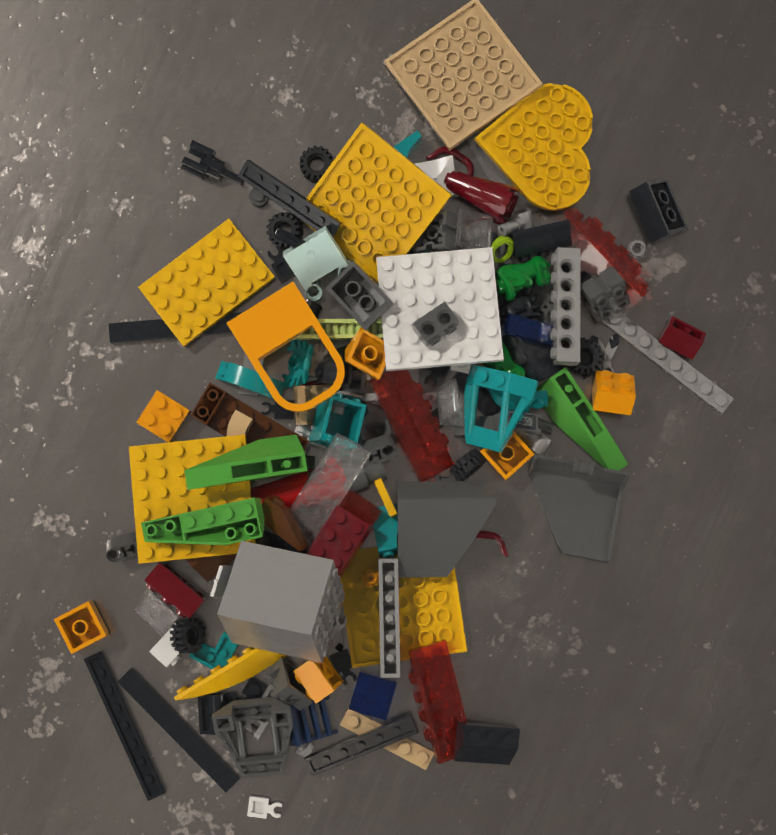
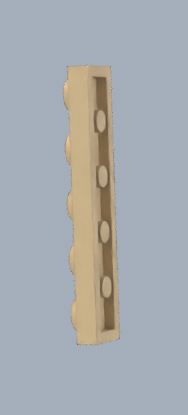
[340,707,435,770]

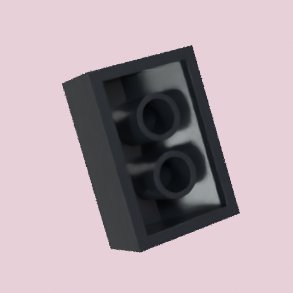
[629,178,689,243]
[510,219,572,262]
[501,318,566,383]
[453,721,520,765]

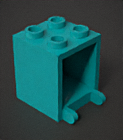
[309,393,367,451]

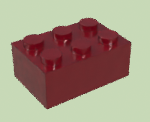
[306,505,372,578]
[144,561,208,618]

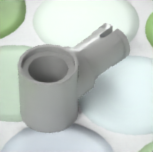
[498,208,535,236]
[515,431,553,456]

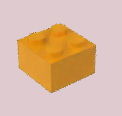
[592,370,636,415]
[136,390,192,442]
[479,431,534,481]
[54,600,110,654]
[293,657,344,703]

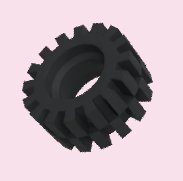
[299,145,334,182]
[266,212,303,247]
[571,339,603,375]
[450,448,486,481]
[170,618,206,653]

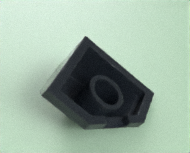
[315,346,353,385]

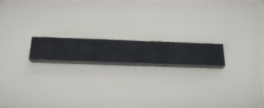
[108,312,243,343]
[84,651,166,801]
[117,668,240,793]

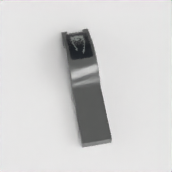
[455,411,542,438]

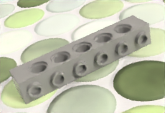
[550,247,581,366]
[378,558,400,678]

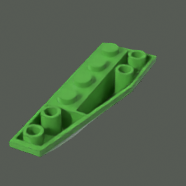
[536,367,628,471]
[184,435,308,490]
[141,498,264,545]

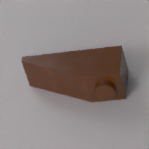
[262,496,309,551]

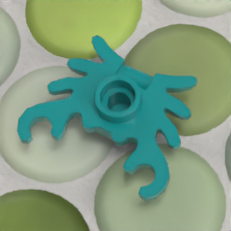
[282,340,314,390]

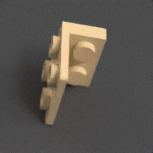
[293,384,334,425]

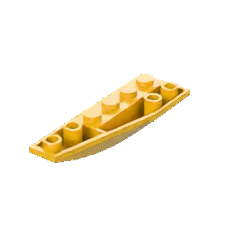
[174,647,287,700]

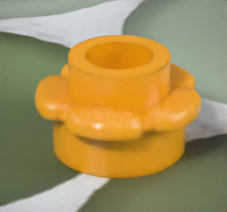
[361,568,379,588]

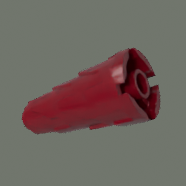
[444,171,520,224]

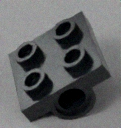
[198,692,237,735]

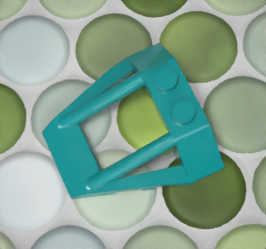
[464,365,539,453]

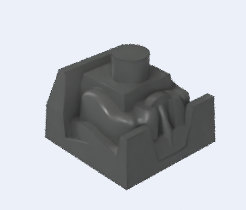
[268,657,313,711]

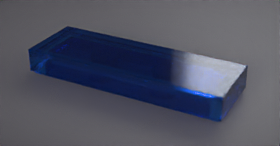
[505,313,553,347]

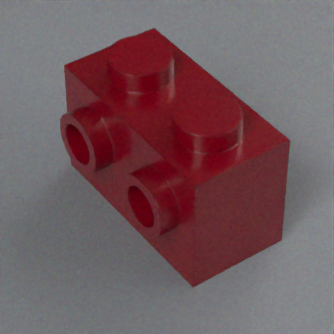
[659,316,706,360]

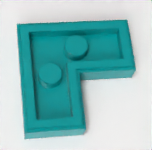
[188,631,239,669]

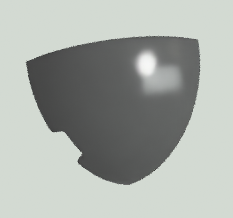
[351,401,403,453]

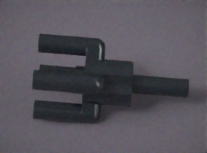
[181,140,242,184]

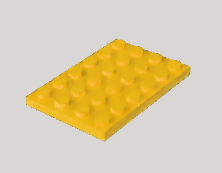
[138,218,275,347]

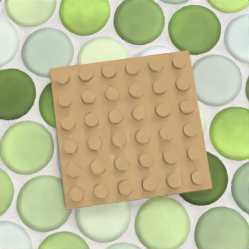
[384,0,543,151]

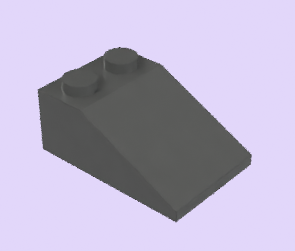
[326,261,394,331]

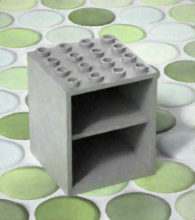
[217,541,345,663]

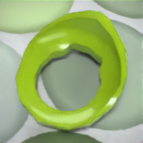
[491,235,514,263]

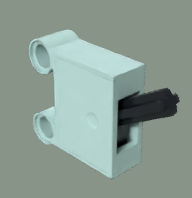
[274,226,352,301]

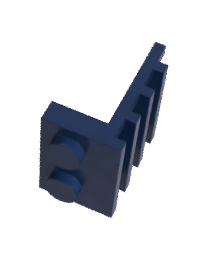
[288,695,338,746]

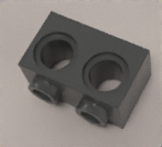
[412,301,459,347]

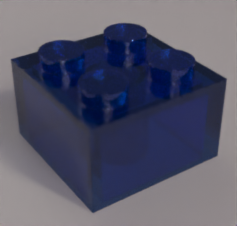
[349,670,397,721]

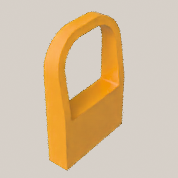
[227,282,345,412]

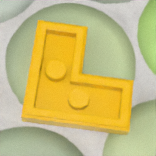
[374,478,398,518]

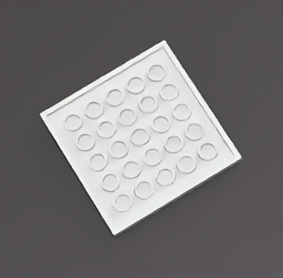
[376,247,504,371]

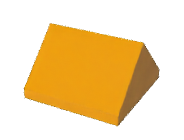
[345,327,386,380]

